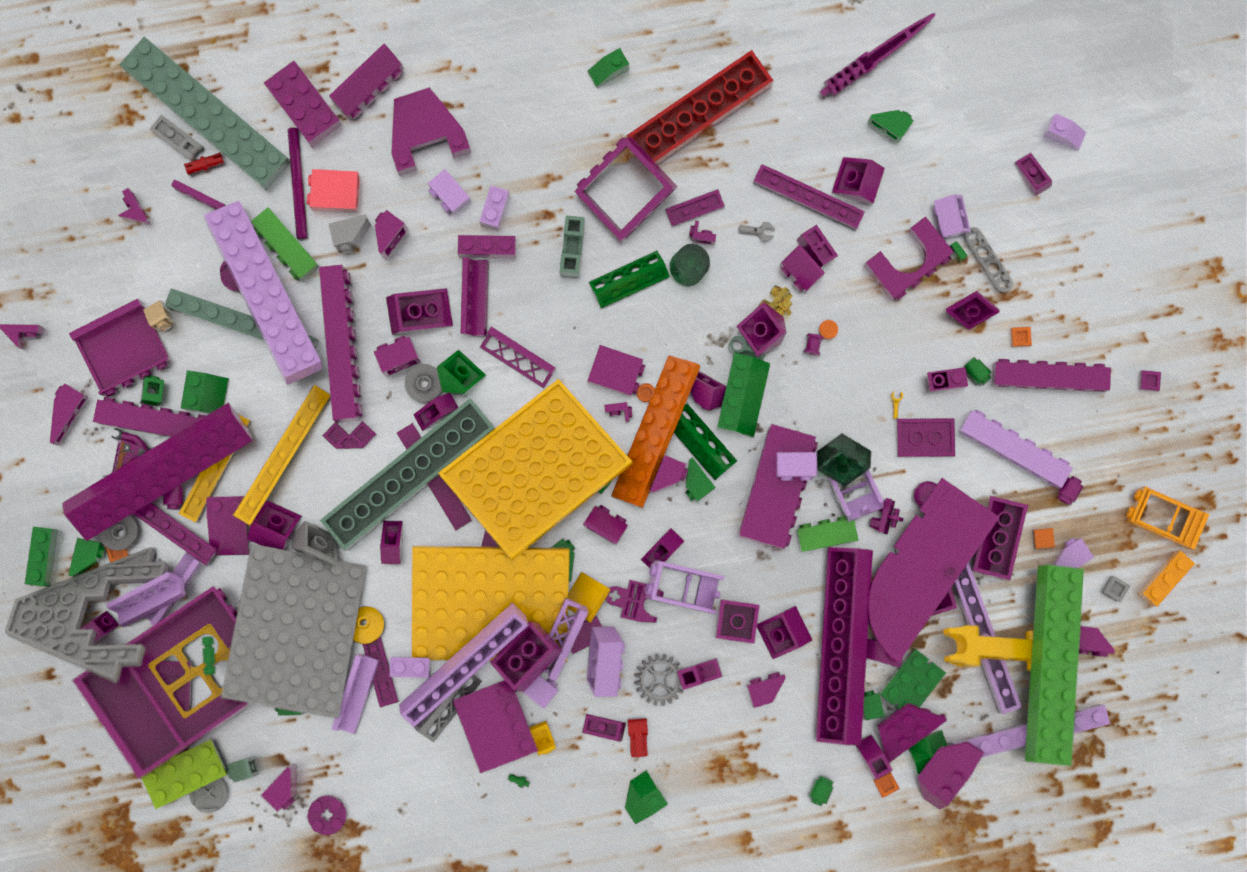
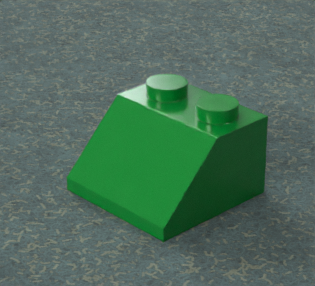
[180,370,229,414]

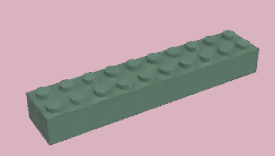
[119,36,290,190]
[320,398,495,551]

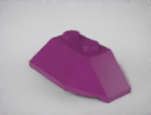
[917,741,984,810]

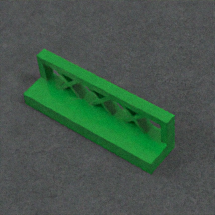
[589,250,670,308]
[674,403,737,480]

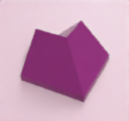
[946,291,1000,330]
[736,302,787,356]

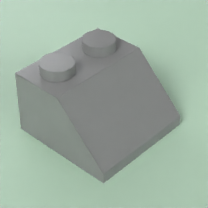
[328,214,371,254]

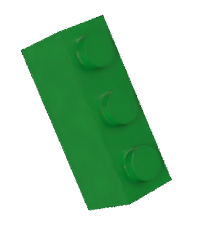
[24,526,58,587]

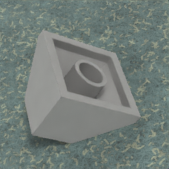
[292,521,337,565]

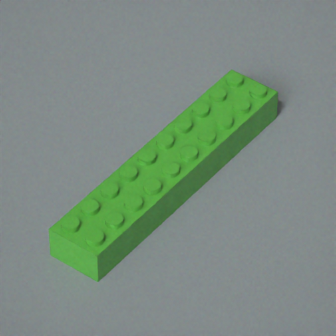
[1025,565,1084,766]

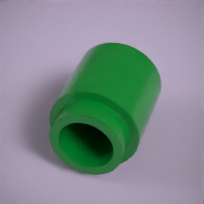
[964,357,992,385]
[809,776,834,807]

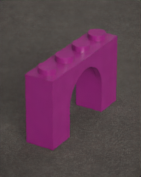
[863,216,954,301]

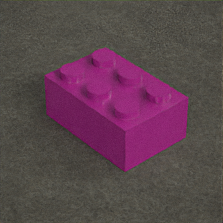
[490,621,563,692]

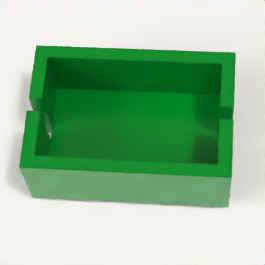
[878,648,946,710]

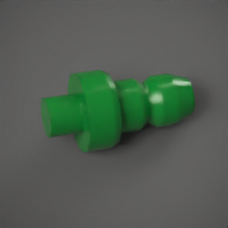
[508,774,530,788]

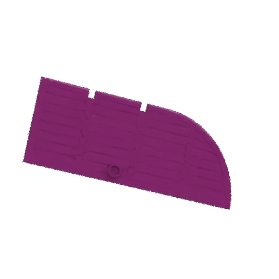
[868,478,1000,663]

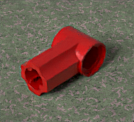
[627,718,648,757]

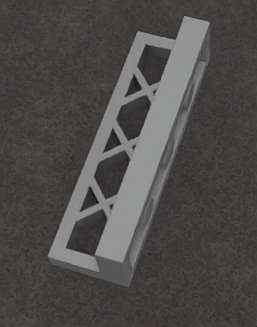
[414,675,482,742]

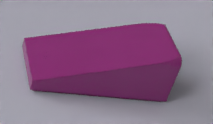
[1015,152,1052,196]
[582,714,626,742]

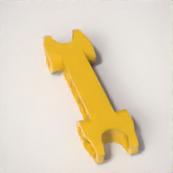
[944,625,1033,672]

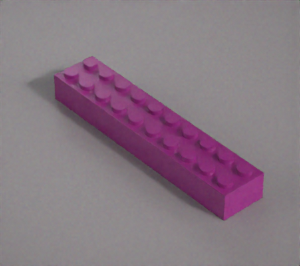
[62,402,253,541]
[816,547,873,745]

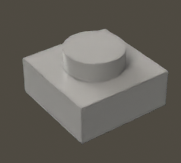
[1103,576,1131,602]

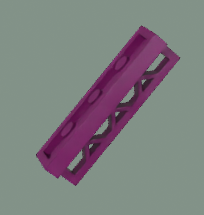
[460,257,489,337]
[480,326,556,389]

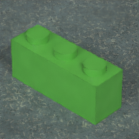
[796,516,859,552]

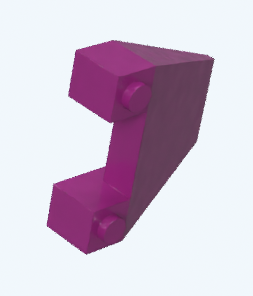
[391,87,471,176]

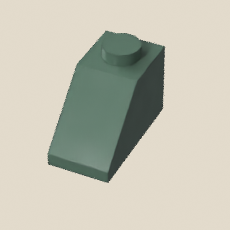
[227,756,259,783]

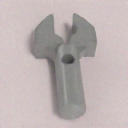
[738,221,775,242]

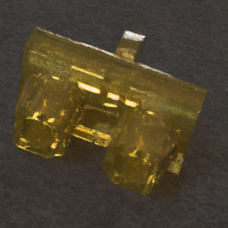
[759,285,793,316]

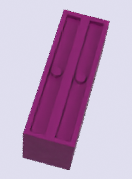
[737,424,818,550]

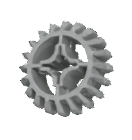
[634,654,684,706]

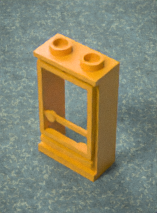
[1126,486,1209,550]

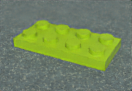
[142,739,228,809]

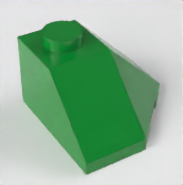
[625,770,668,824]

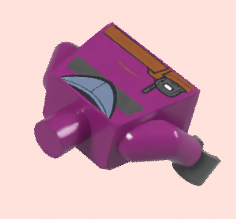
[103,428,149,477]

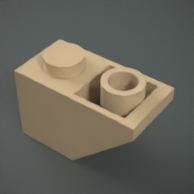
[143,300,175,332]

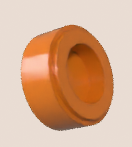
[819,320,838,340]
[636,383,655,403]

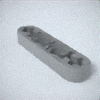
[964,227,1013,293]

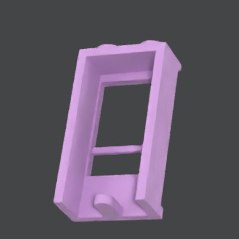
[820,441,884,522]
[645,560,725,614]

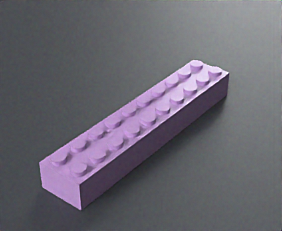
[204,200,322,385]

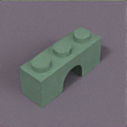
[559,215,585,277]

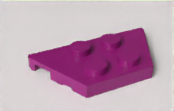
[878,703,947,763]

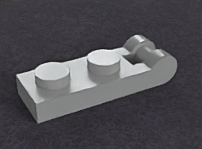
[150,115,204,162]

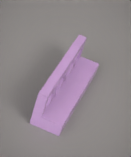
[145,552,203,626]
[107,572,186,627]
[544,598,588,681]
[331,654,380,734]

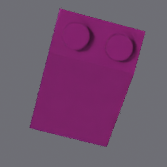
[386,288,453,335]
[206,496,250,556]

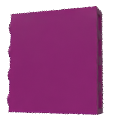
[69,298,172,397]

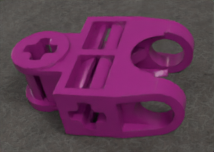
[605,580,664,623]

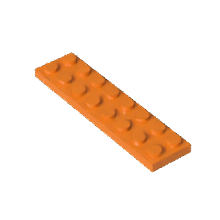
[611,355,701,508]

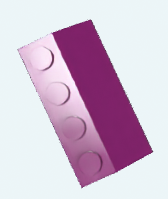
[329,43,404,121]
[972,496,1028,581]

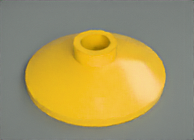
[353,606,384,644]

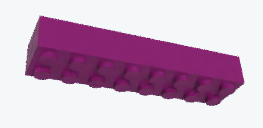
[319,265,363,423]

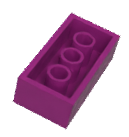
[263,61,342,147]

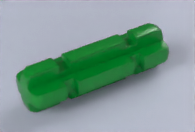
[202,636,216,675]

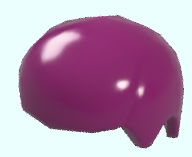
[913,481,937,508]

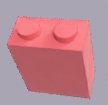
[307,169,360,213]

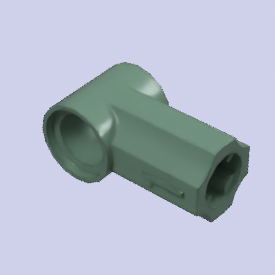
[728,336,765,360]

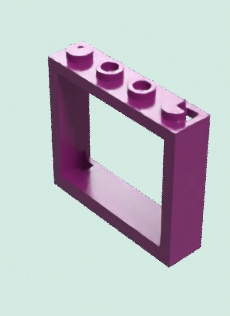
[574,137,678,241]

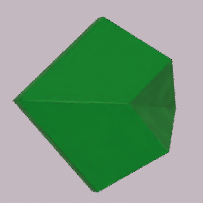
[437,349,486,397]
[908,730,948,777]

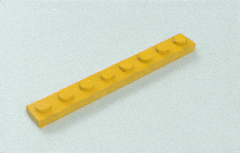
[233,385,330,525]

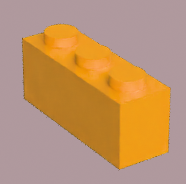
[1137,551,1195,607]

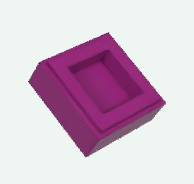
[1139,370,1161,391]

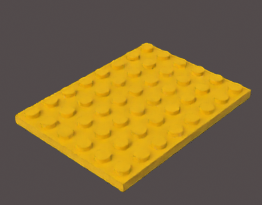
[438,379,632,560]
[412,546,569,662]

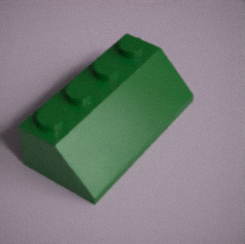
[717,353,771,438]

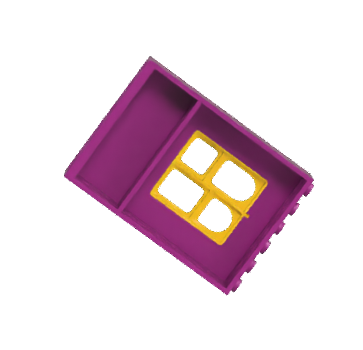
[72,586,251,779]

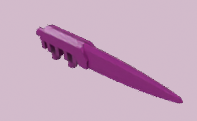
[819,13,936,98]

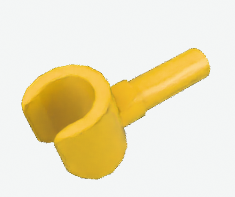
[890,391,903,419]

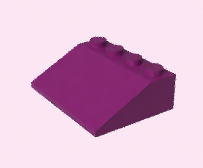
[452,680,538,773]

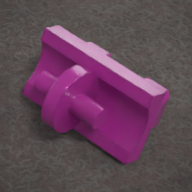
[870,498,904,535]

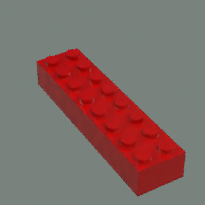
[627,50,774,171]

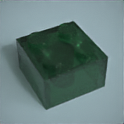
[817,433,872,487]

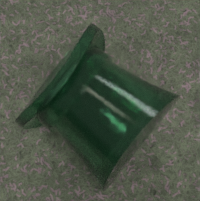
[670,244,710,287]

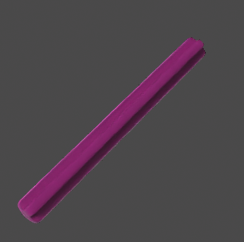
[287,127,307,239]

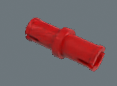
[184,152,224,175]

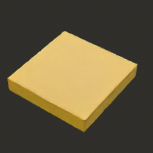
[568,572,611,623]

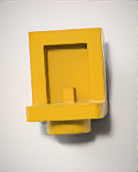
[529,721,556,755]

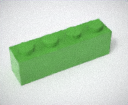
[251,207,319,282]

